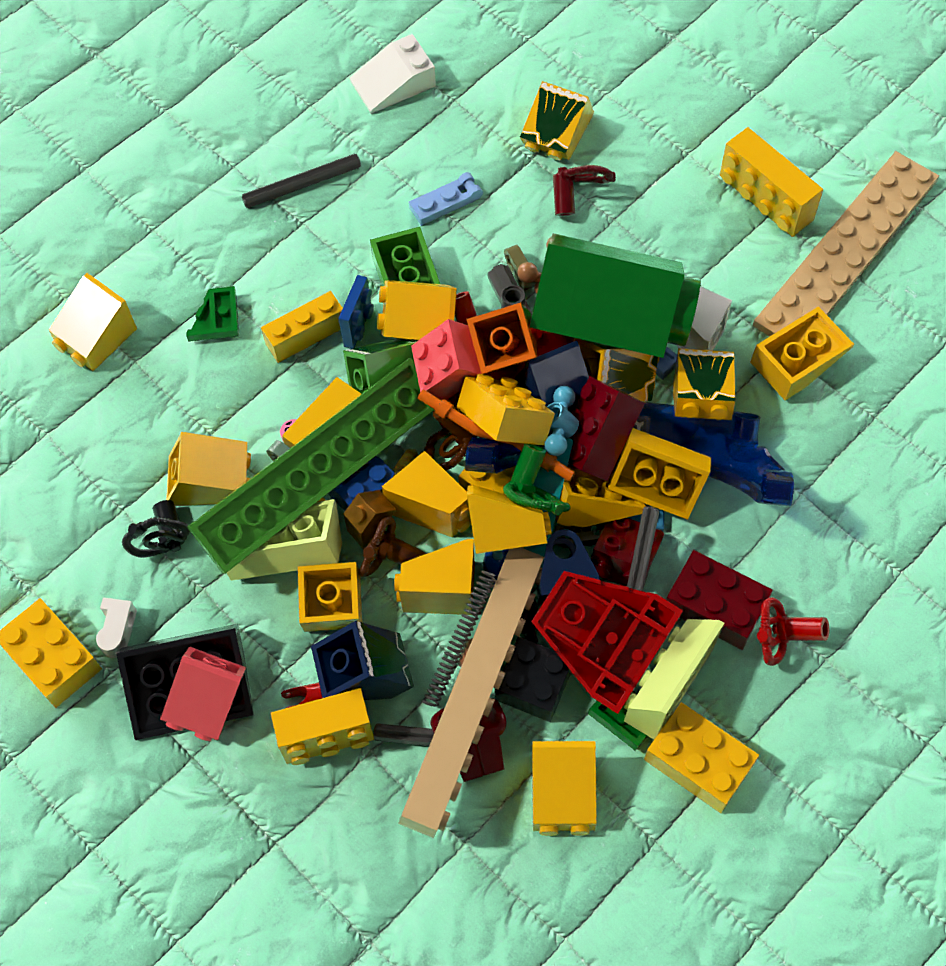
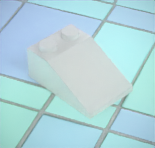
[350,34,436,114]

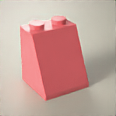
[160,647,246,741]

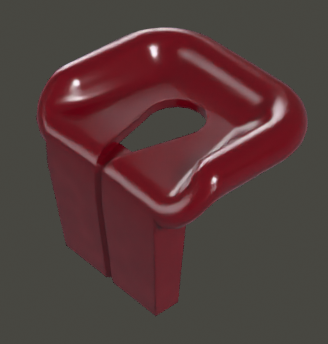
[430,697,506,782]

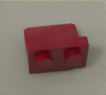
[591,518,664,587]

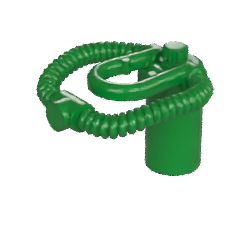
[503,444,571,516]

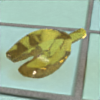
[392,448,419,477]

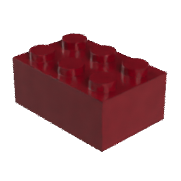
[568,376,645,481]
[666,550,773,650]

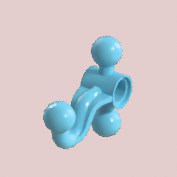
[545,386,579,456]

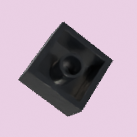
[495,636,571,722]

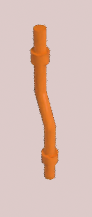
[418,389,575,482]

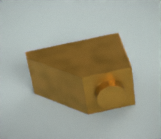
[344,490,397,550]

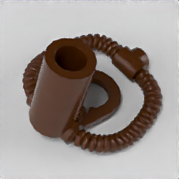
[420,400,478,471]
[359,516,428,577]

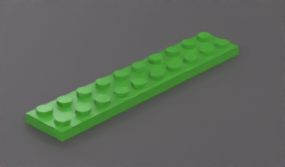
[187,358,442,574]

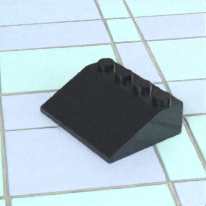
[116,624,254,740]

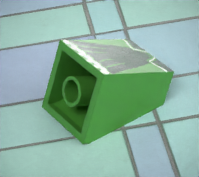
[343,338,418,394]

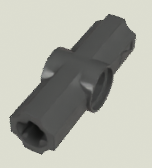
[487,264,532,315]

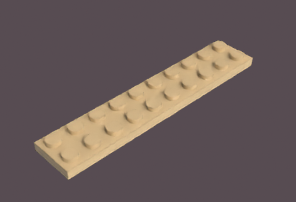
[753,151,939,336]

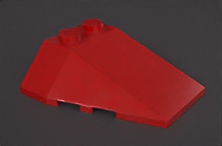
[531,571,683,714]

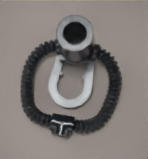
[122,500,190,558]

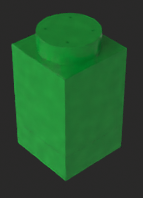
[530,233,701,358]

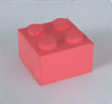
[411,319,481,400]

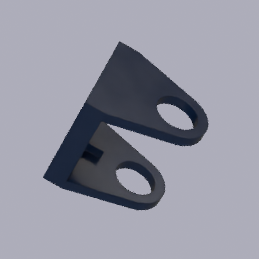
[537,529,600,602]

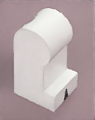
[96,597,137,658]

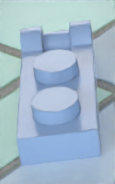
[409,172,483,226]

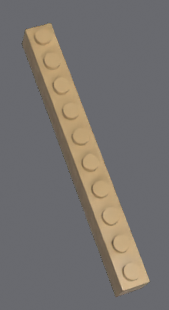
[398,547,544,838]

